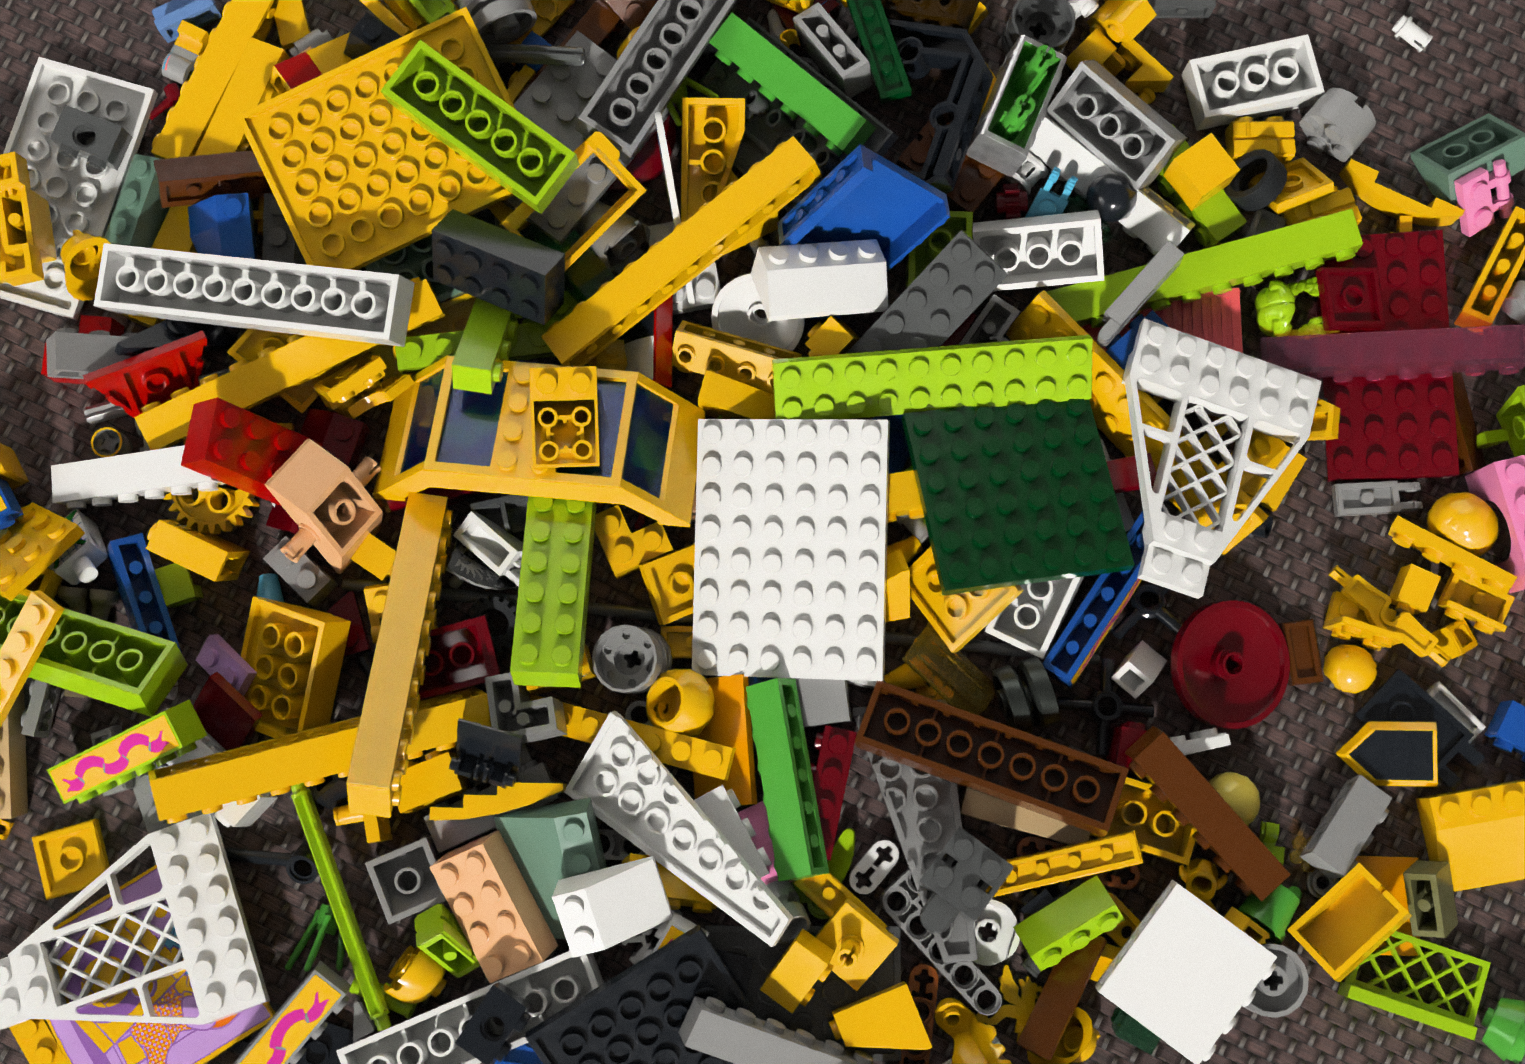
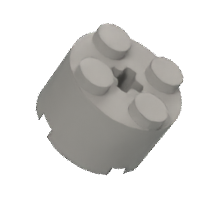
[1299,88,1376,162]

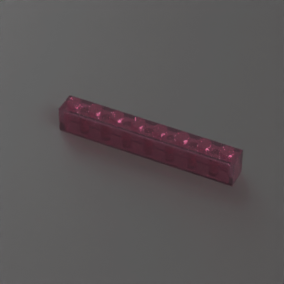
[1259,324,1525,382]

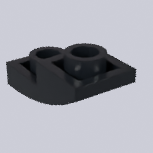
[1017,878,1083,914]

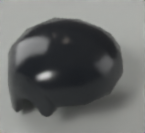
[1086,174,1137,222]

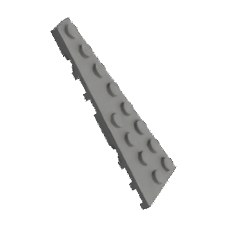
[853,699,978,964]

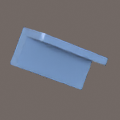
[152,0,222,43]

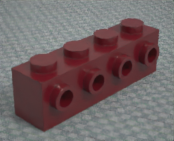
[810,725,857,861]

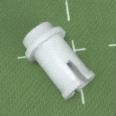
[1391,15,1433,53]

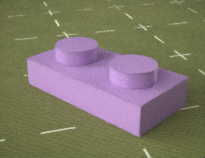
[196,634,257,696]

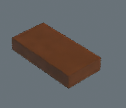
[1279,619,1324,686]

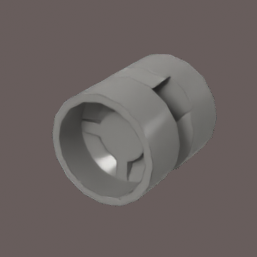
[766,881,811,944]

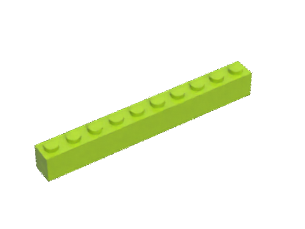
[1047,209,1363,328]

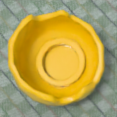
[1323,644,1377,694]

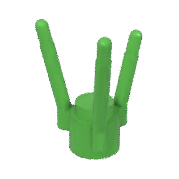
[285,903,345,972]

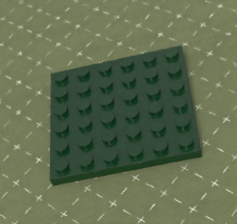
[902,399,1135,596]

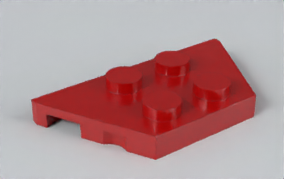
[82,330,207,419]

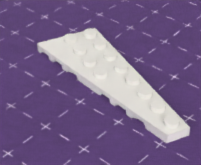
[564,711,793,947]

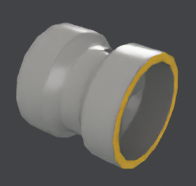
[91,427,133,458]

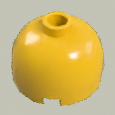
[383,945,447,1004]

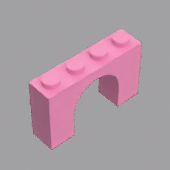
[1465,455,1525,594]

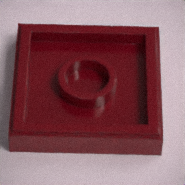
[1316,267,1386,331]
[193,672,263,751]

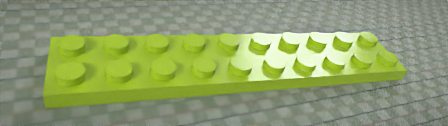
[772,335,1093,419]

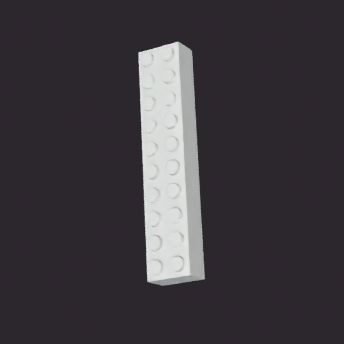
[94,243,415,347]

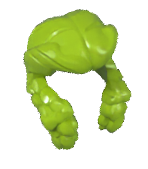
[1255,277,1339,342]

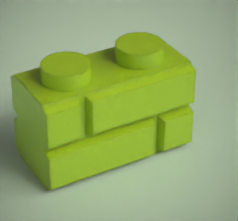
[414,903,480,978]

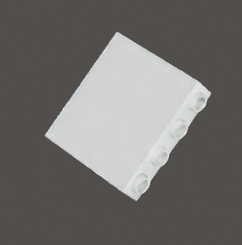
[1095,879,1277,1064]

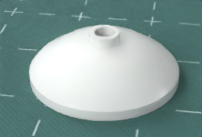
[711,273,805,351]

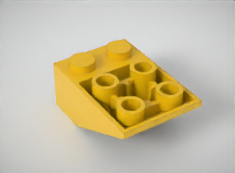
[529,366,600,468]

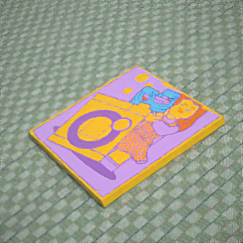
[46,865,275,1064]

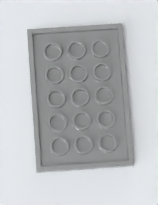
[502,31,675,246]

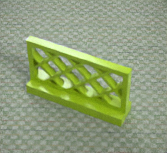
[1337,931,1491,1040]

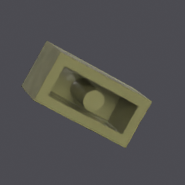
[1403,860,1458,938]

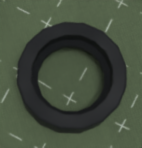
[1224,149,1287,211]

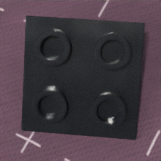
[449,718,523,789]

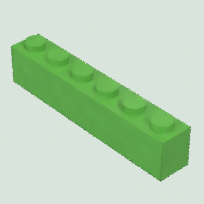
[709,12,876,157]
[746,678,829,882]

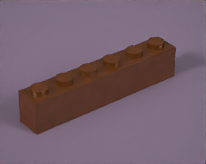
[1124,726,1291,901]

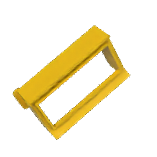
[499,131,647,271]

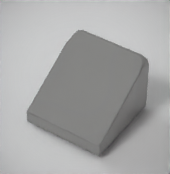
[353,999,377,1043]

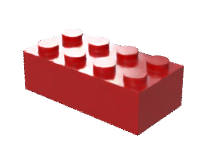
[181,397,323,506]

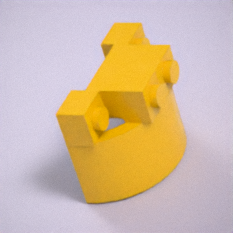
[0,151,57,286]

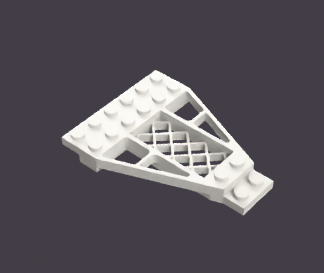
[1121,318,1322,599]
[0,813,270,1030]

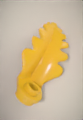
[934,998,1012,1064]

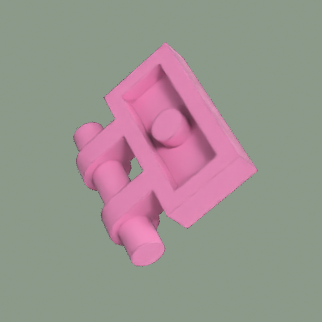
[1454,159,1514,237]

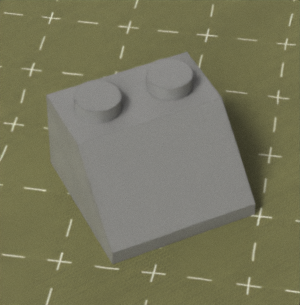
[365,836,446,925]

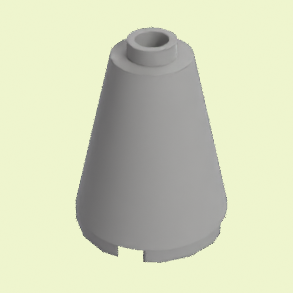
[575,200,650,275]

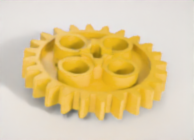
[164,438,260,534]

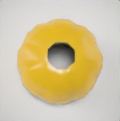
[1427,492,1498,557]
[646,669,715,737]

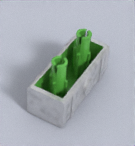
[966,35,1067,177]

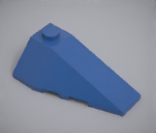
[188,193,257,328]

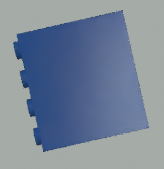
[777,144,951,272]

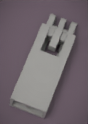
[1097,241,1184,347]

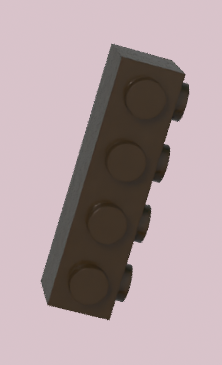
[881,0,980,31]

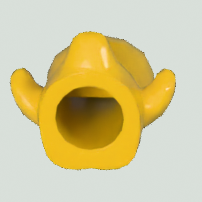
[1179,858,1228,901]

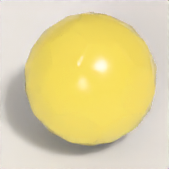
[1208,772,1260,825]

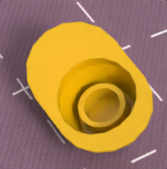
[60,229,111,301]
[1027,1007,1100,1064]

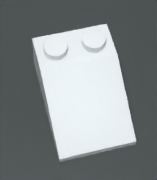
[552,856,673,957]

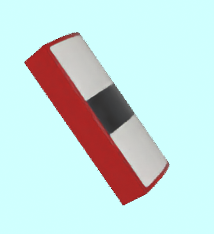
[620,295,673,395]

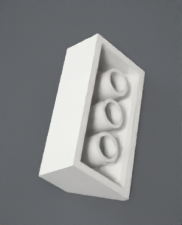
[751,239,888,321]

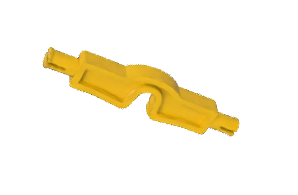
[1328,565,1451,667]

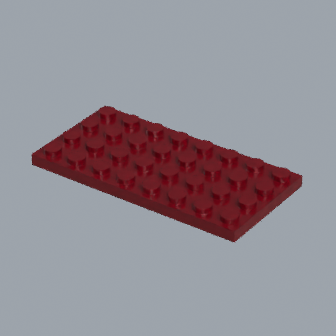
[1314,229,1459,482]

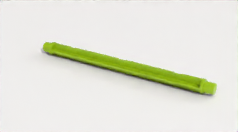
[291,783,392,1032]

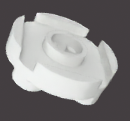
[973,899,1020,966]

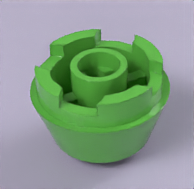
[1481,997,1525,1064]

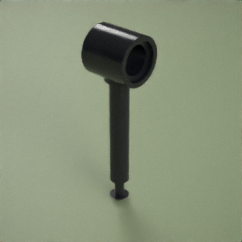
[224,840,319,884]

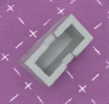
[263,536,339,607]

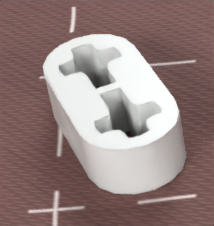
[849,840,899,894]

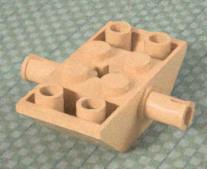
[264,439,383,574]

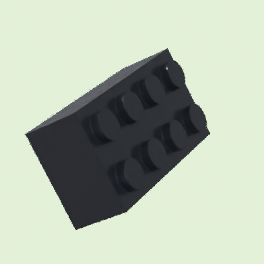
[432,209,565,325]

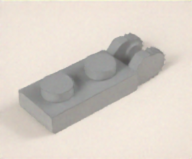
[1331,481,1423,517]

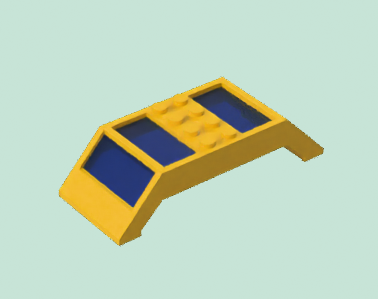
[373,355,706,527]

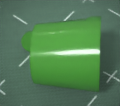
[1237,884,1302,944]

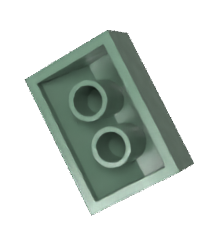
[1410,113,1525,205]
[103,154,169,248]

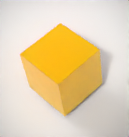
[1164,133,1240,211]

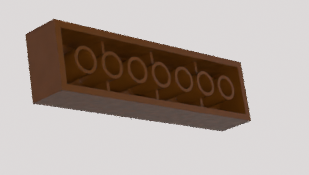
[855,681,1129,837]

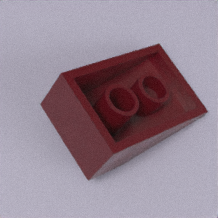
[418,615,501,700]

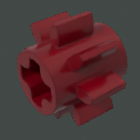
[994,183,1028,220]

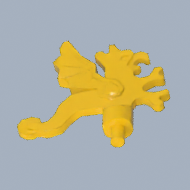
[976,965,1043,1041]

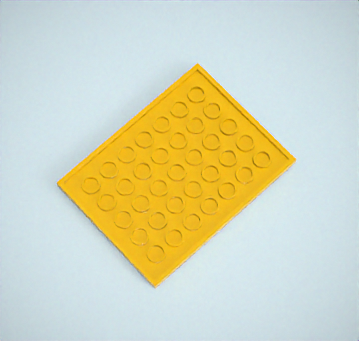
[236,7,516,270]

